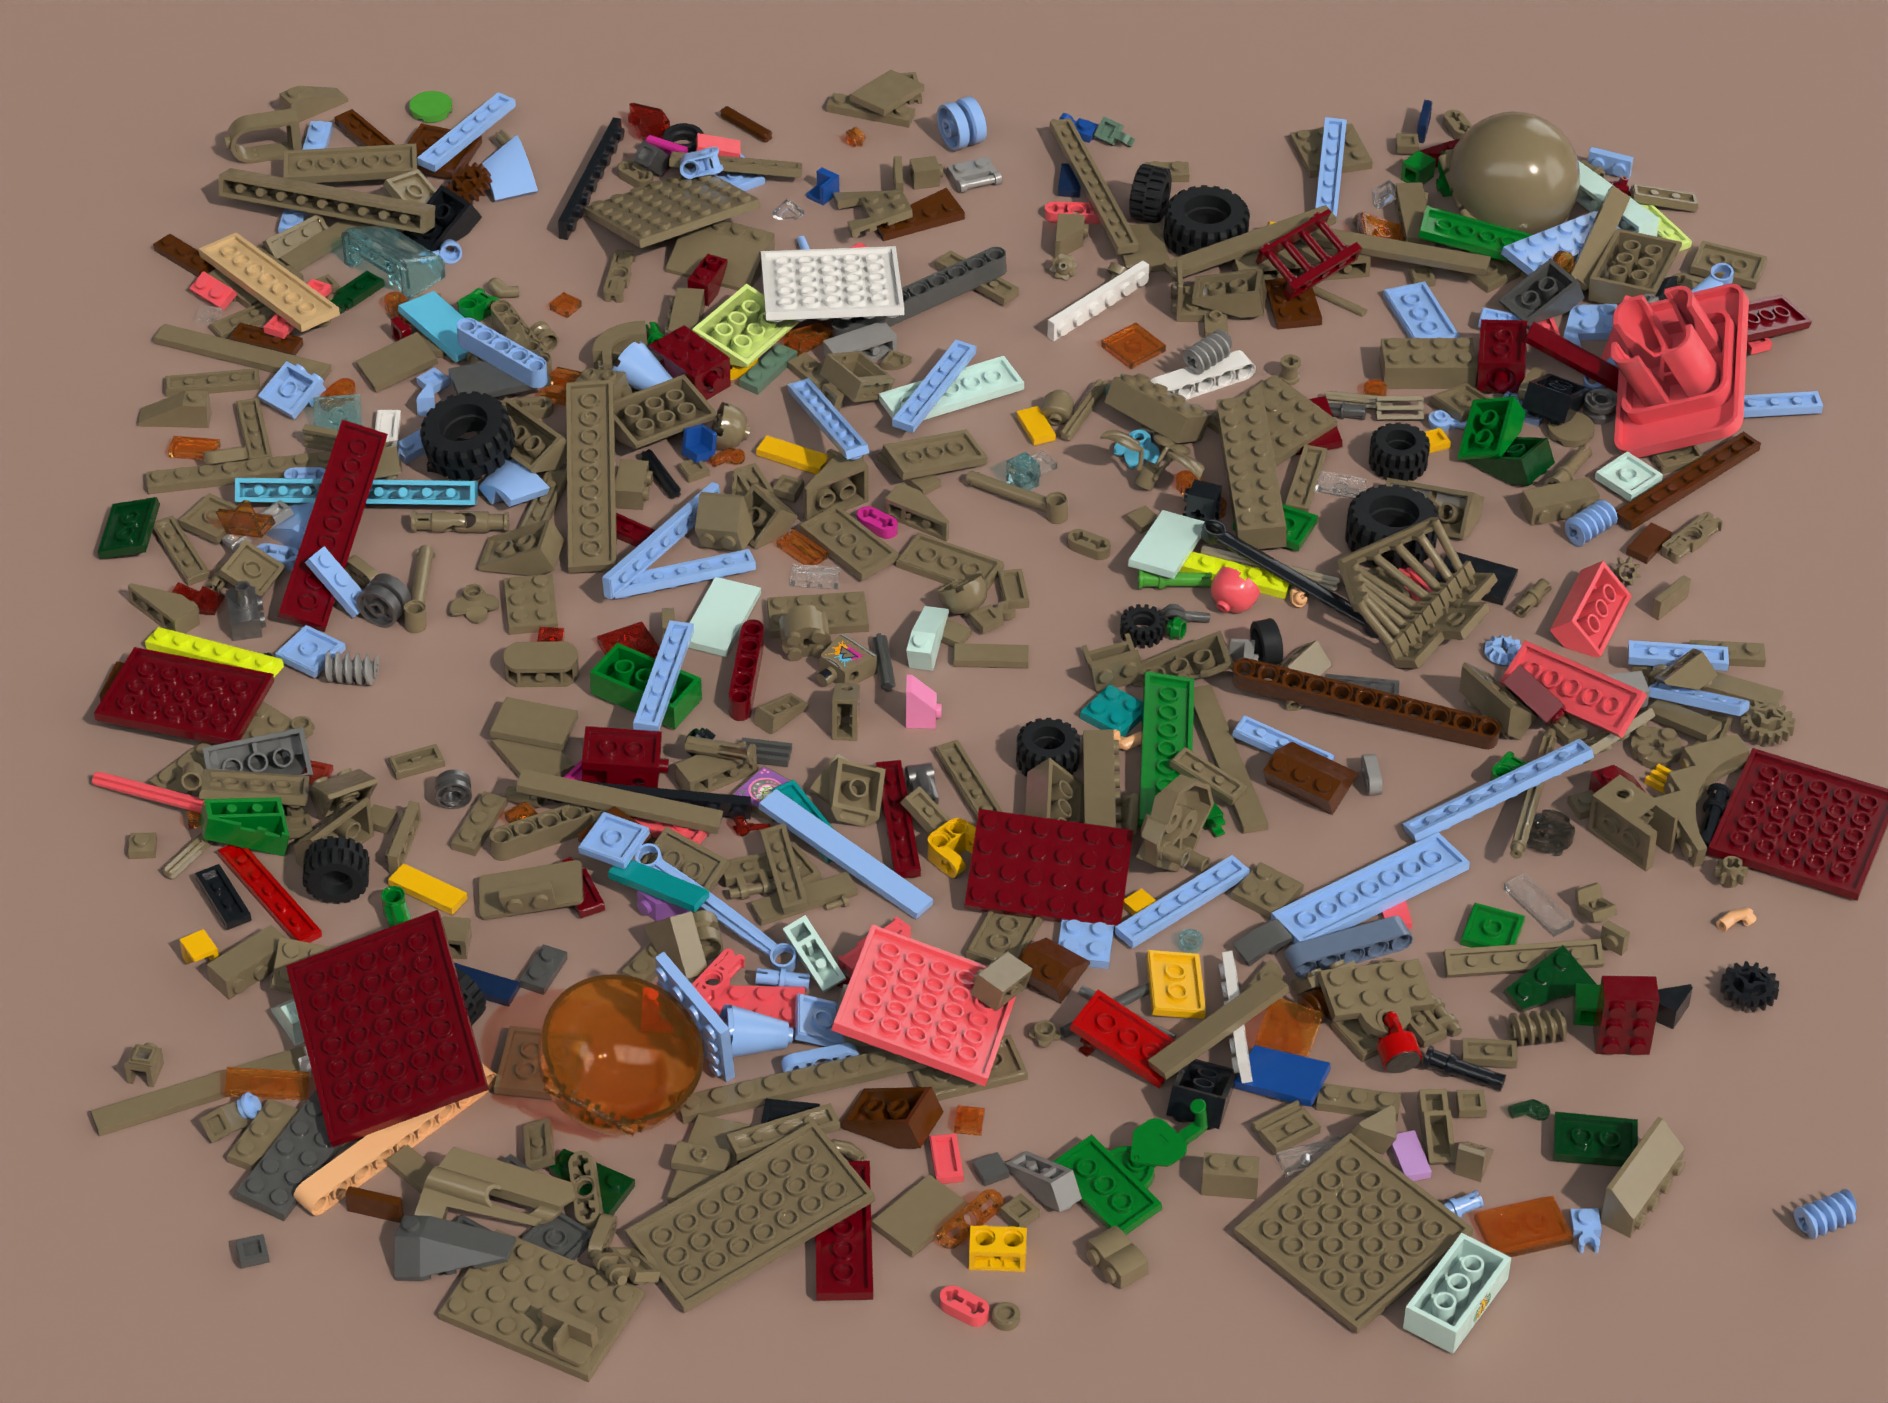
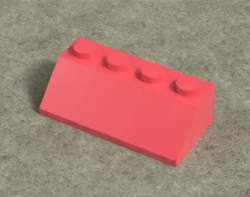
[1550,561,1632,658]

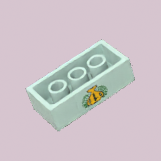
[1403,1233,1511,1354]

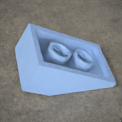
[265,503,314,550]

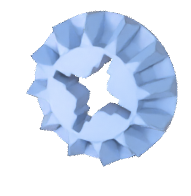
[1484,634,1522,665]

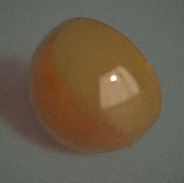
[538,974,704,1137]

